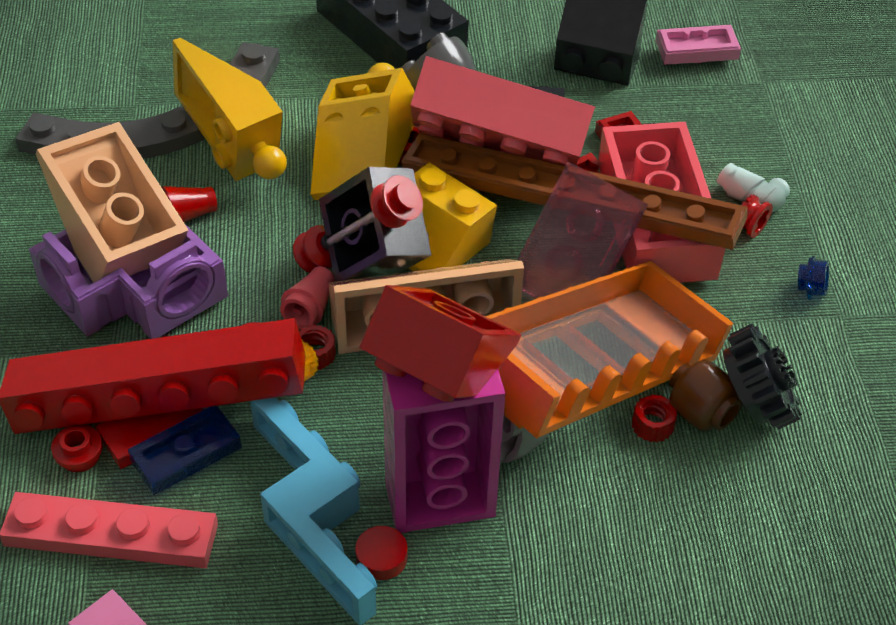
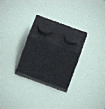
[554,0,648,86]

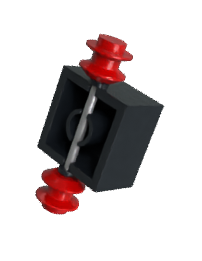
[293,167,432,282]

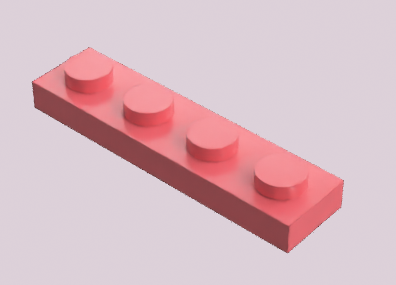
[0,492,218,569]

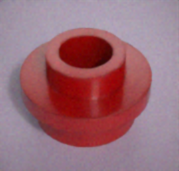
[51,425,103,472]

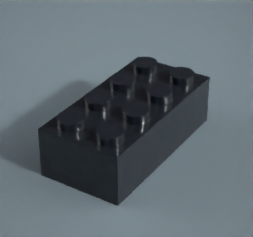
[316,0,469,69]

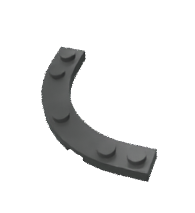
[15,42,280,159]

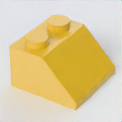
[408,162,497,272]

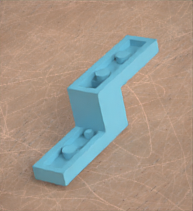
[251,397,377,625]

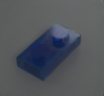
[127,406,242,495]

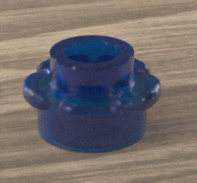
[798,256,829,300]

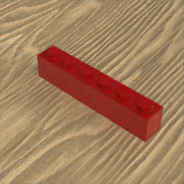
[0,318,306,434]

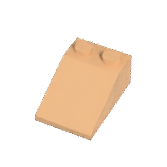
[36,122,189,283]

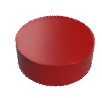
[355,526,408,580]

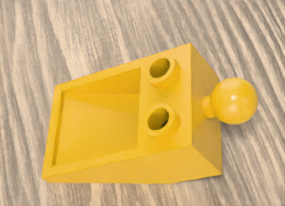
[173,38,287,181]
[310,62,415,200]

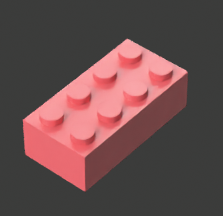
[410,56,595,168]
[598,122,725,283]

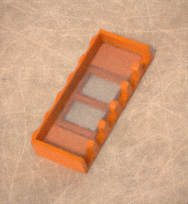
[485,261,734,439]

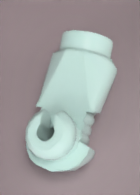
[716,163,790,212]

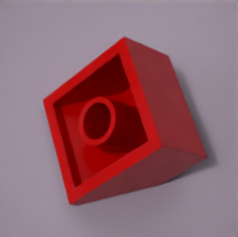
[359,285,522,402]

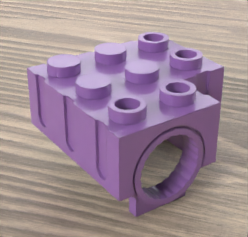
[29,225,228,339]

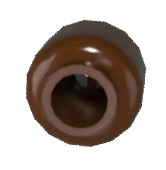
[669,359,743,432]

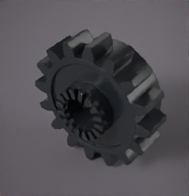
[723,323,802,430]

